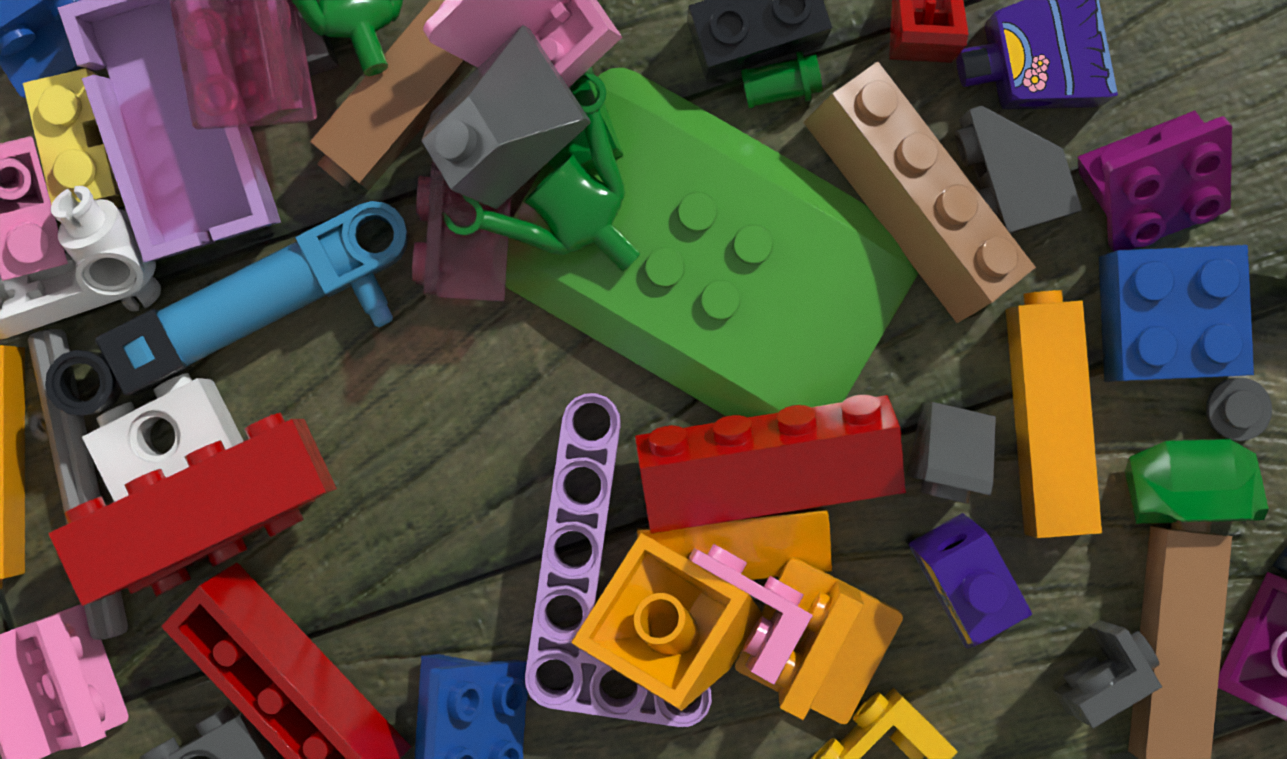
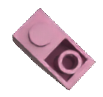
[0,136,68,281]

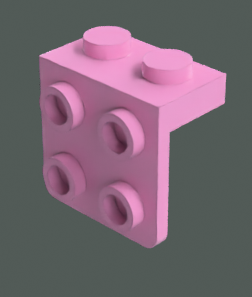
[423,0,623,88]

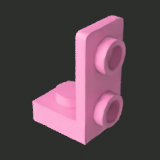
[688,544,813,684]

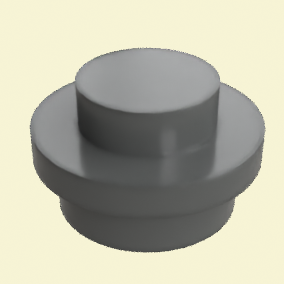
[1206,378,1272,441]

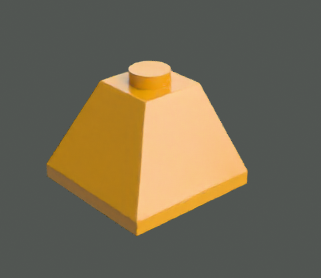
[571,533,763,711]

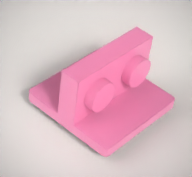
[0,604,129,759]

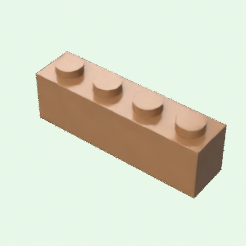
[803,61,1036,323]

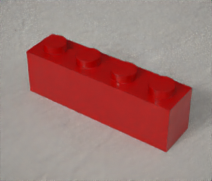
[635,395,906,534]
[48,412,337,606]
[161,562,411,759]

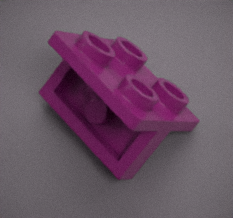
[1078,111,1232,252]

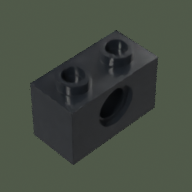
[687,0,832,81]

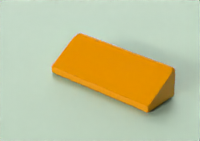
[637,508,832,580]

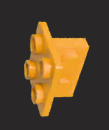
[735,557,903,725]

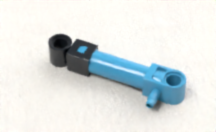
[45,201,408,416]

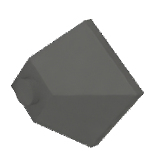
[421,25,591,209]

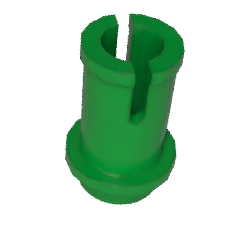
[741,51,823,109]

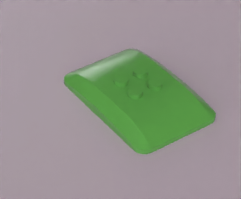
[493,68,918,417]

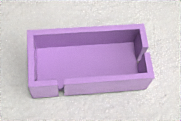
[58,0,281,262]

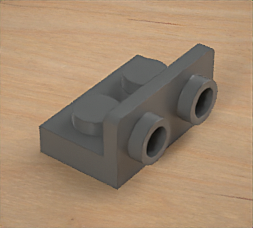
[1054,620,1162,728]

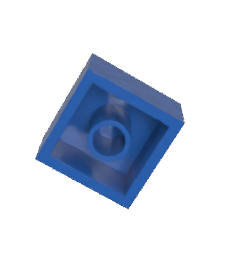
[1099,245,1254,382]

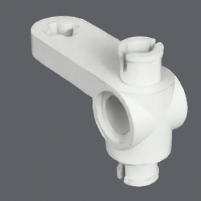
[0,186,161,339]

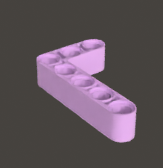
[525,393,712,727]

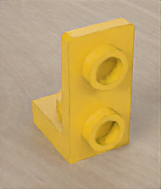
[811,687,958,759]

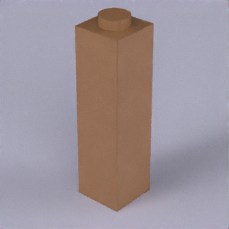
[310,0,475,191]
[1128,520,1232,759]

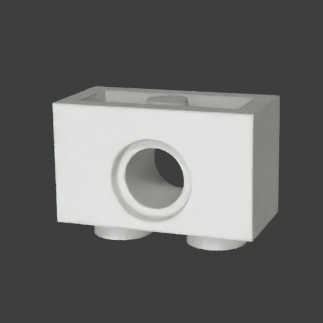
[82,373,243,502]

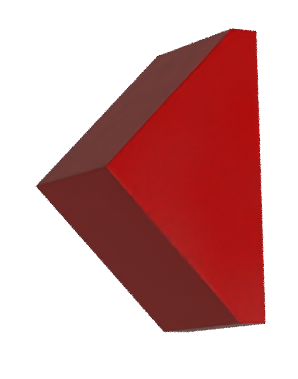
[889,0,969,63]

